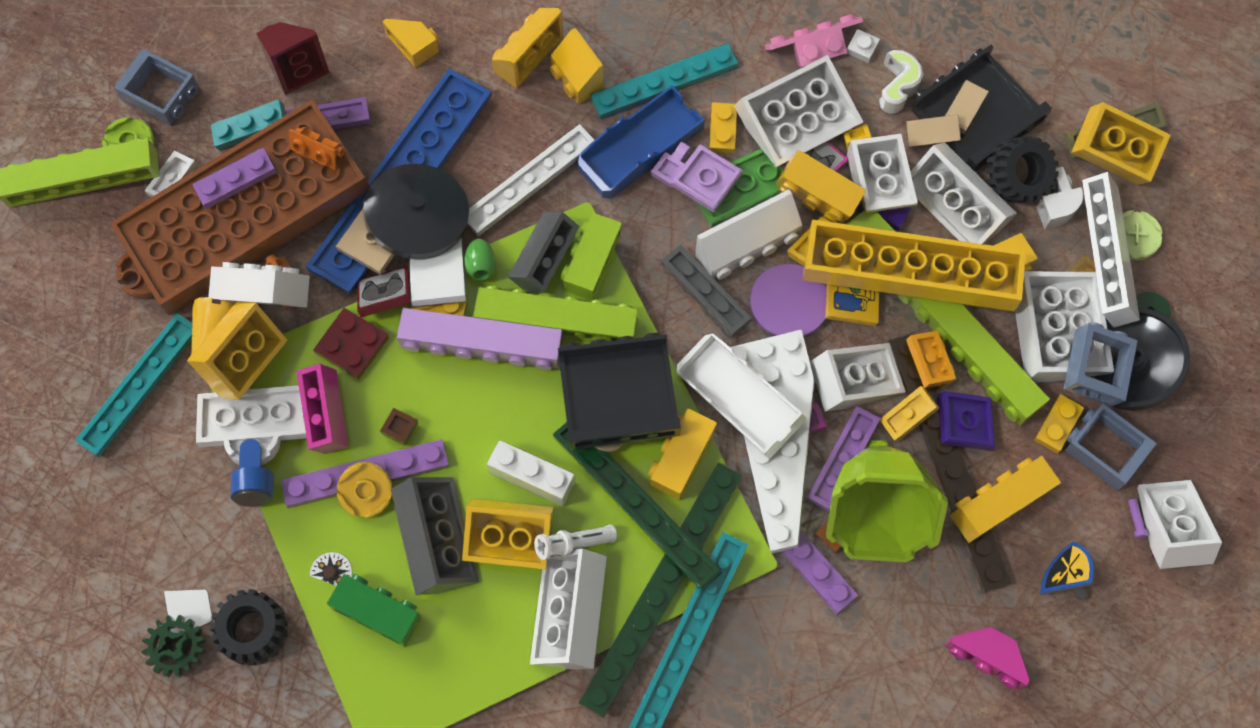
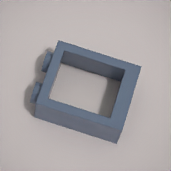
[114,49,199,126]
[1063,322,1138,406]
[1065,403,1157,491]

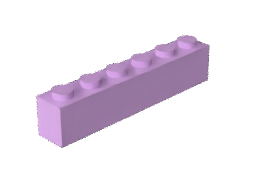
[397,308,563,370]

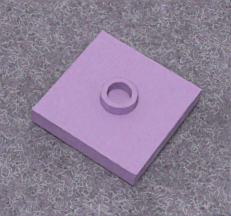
[671,144,743,213]

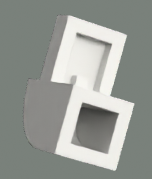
[1036,167,1083,230]

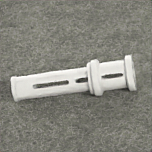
[535,525,617,560]

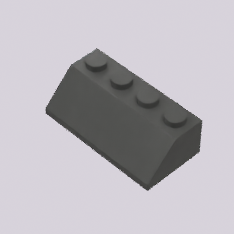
[391,477,479,595]

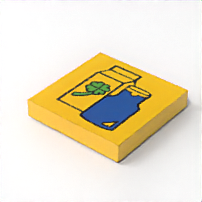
[825,284,879,326]

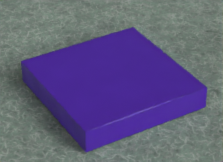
[938,391,995,451]

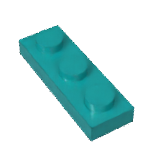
[211,99,286,151]

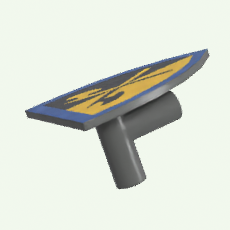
[1040,541,1095,600]

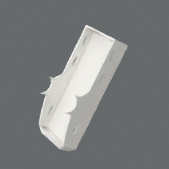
[676,334,807,459]

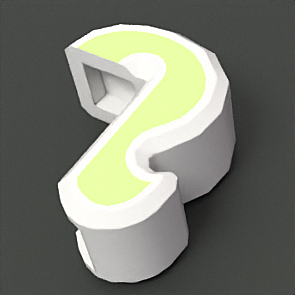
[879,50,923,114]

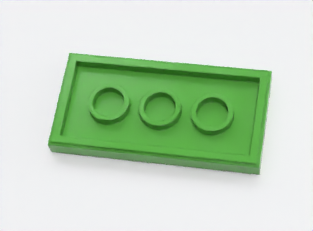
[697,149,784,228]

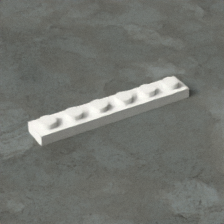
[467,124,594,237]

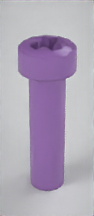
[1128,499,1149,539]

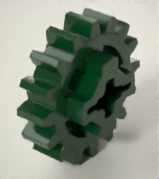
[142,615,207,678]

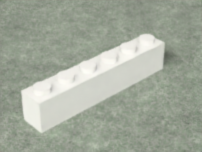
[1082,172,1140,327]

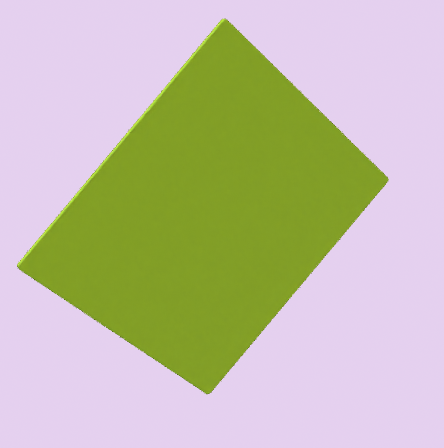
[210,202,777,728]

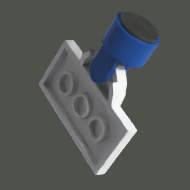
[196,385,306,507]

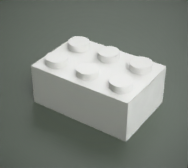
[209,262,310,308]

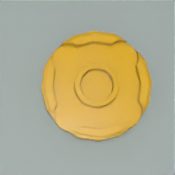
[337,462,392,517]

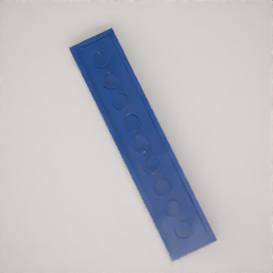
[305,68,492,296]

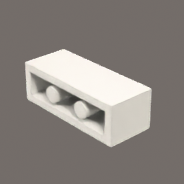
[487,440,575,507]

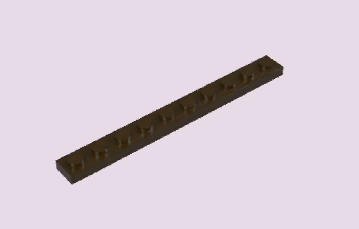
[888,333,1011,593]

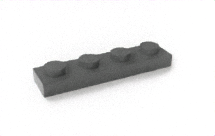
[661,245,752,338]

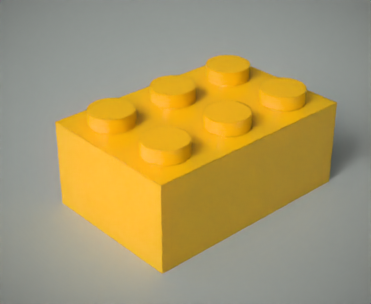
[1071,102,1171,185]
[775,149,866,224]
[187,302,288,400]

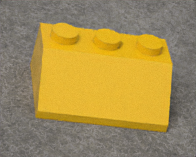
[492,8,564,89]
[462,499,554,569]

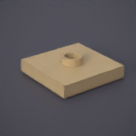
[336,209,394,275]

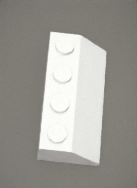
[910,142,1017,245]
[695,189,803,280]
[530,549,607,670]

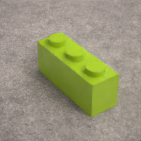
[561,213,622,301]

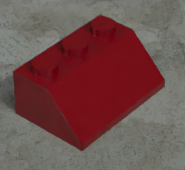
[256,22,330,95]

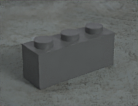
[508,211,580,292]

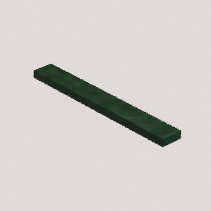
[552,422,722,592]

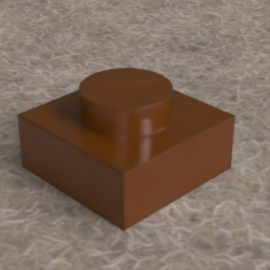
[380,408,418,446]

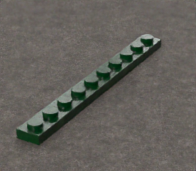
[579,462,742,718]

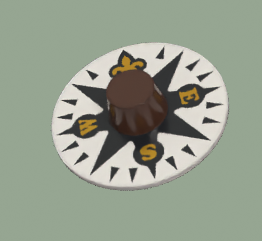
[310,552,352,586]

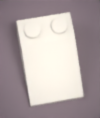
[847,134,918,213]
[810,343,906,412]
[1137,480,1222,569]

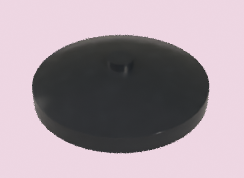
[363,164,469,259]
[1091,307,1190,411]

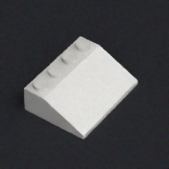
[734,55,863,167]
[1015,271,1114,382]

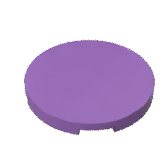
[750,264,826,338]

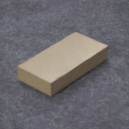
[945,80,989,134]
[906,114,961,147]

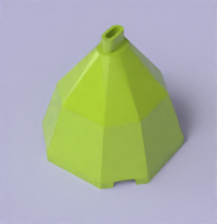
[826,440,948,563]

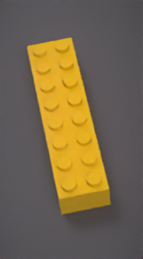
[802,220,1026,312]

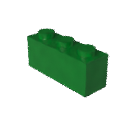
[327,574,421,647]

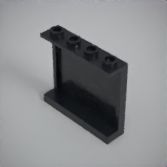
[911,44,1052,172]
[558,333,681,450]

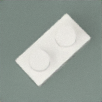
[145,151,198,197]

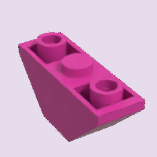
[945,627,1030,690]

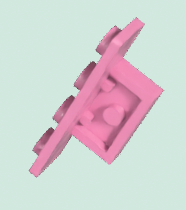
[764,14,864,67]

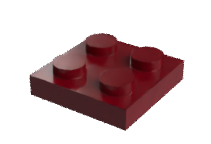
[313,308,389,380]

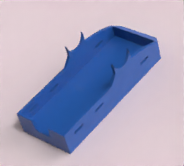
[578,85,705,198]

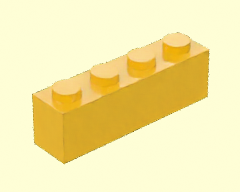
[949,456,1061,543]

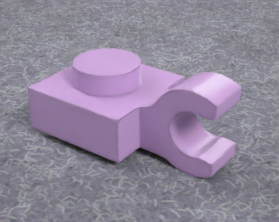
[651,142,690,188]

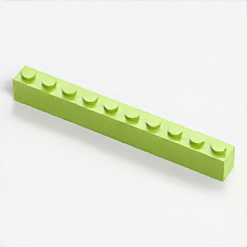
[847,210,1050,426]

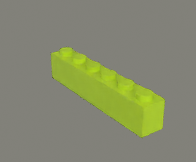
[0,138,160,207]
[473,286,638,342]

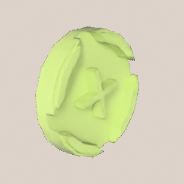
[1123,210,1163,261]

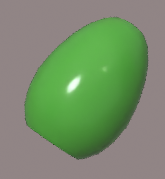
[464,239,496,281]

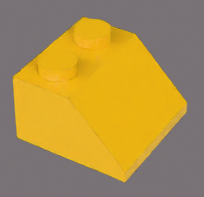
[550,28,604,105]

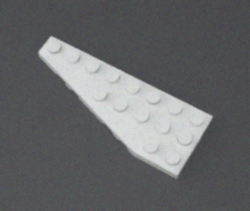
[730,330,814,554]

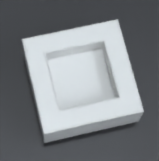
[846,29,880,63]

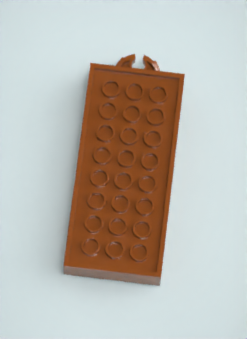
[110,99,370,315]

